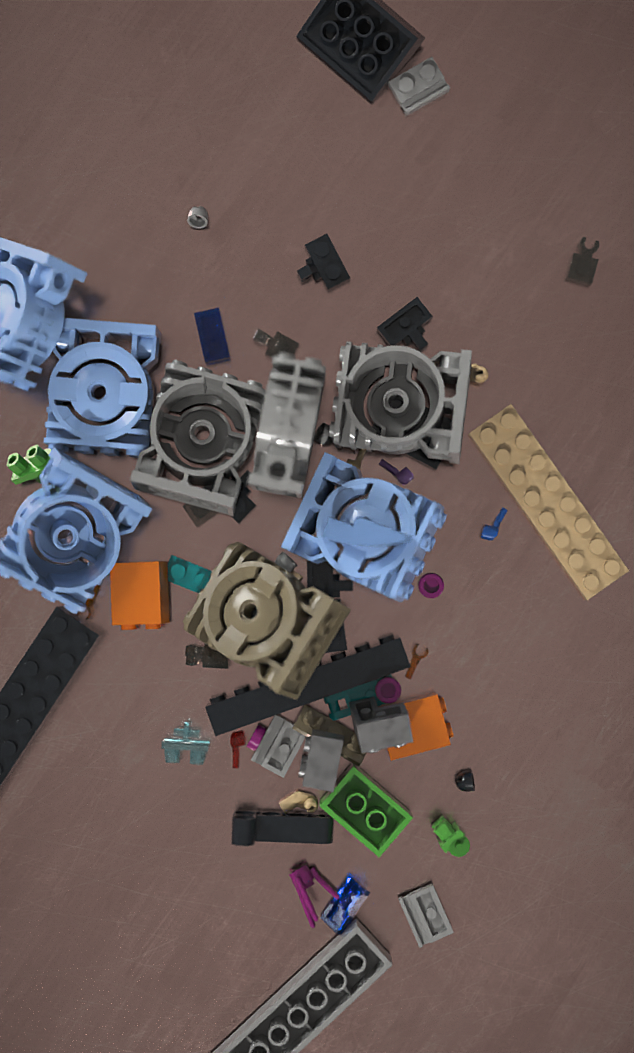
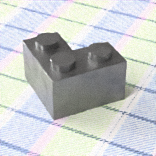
[349,697,413,753]
[299,729,343,792]

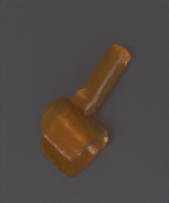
[76,585,100,620]
[405,644,428,679]

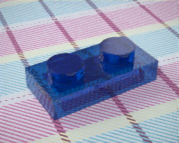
[194,308,231,364]
[320,875,371,935]

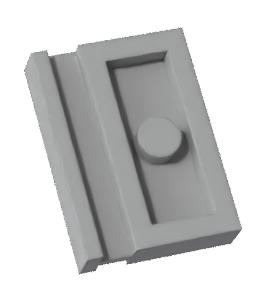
[388,57,450,116]
[251,715,306,778]
[398,883,454,948]

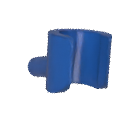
[481,508,508,541]

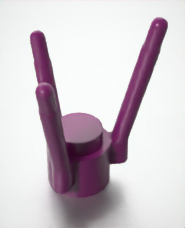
[289,864,340,928]

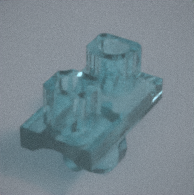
[161,722,210,765]

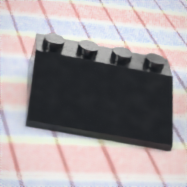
[296,0,425,102]

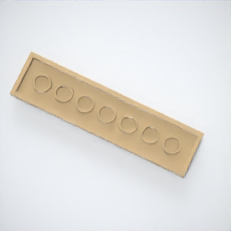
[469,404,629,600]

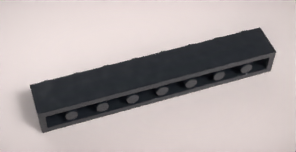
[205,634,411,736]

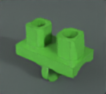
[7,445,52,485]
[431,815,470,857]

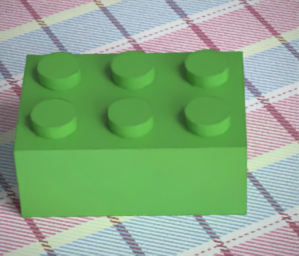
[320,763,413,857]

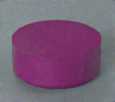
[418,573,444,598]
[375,677,401,703]
[246,724,267,751]

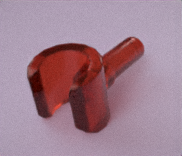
[230,731,246,768]

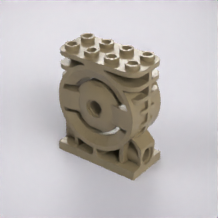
[183,542,351,700]

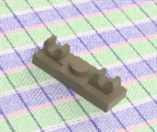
[292,705,367,766]

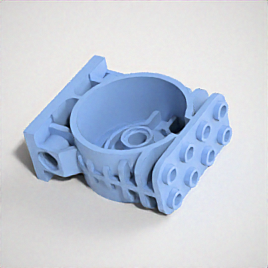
[0,237,87,391]
[43,318,162,458]
[0,447,152,614]
[281,452,447,603]

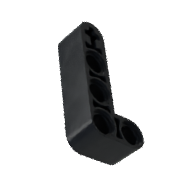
[231,811,334,846]

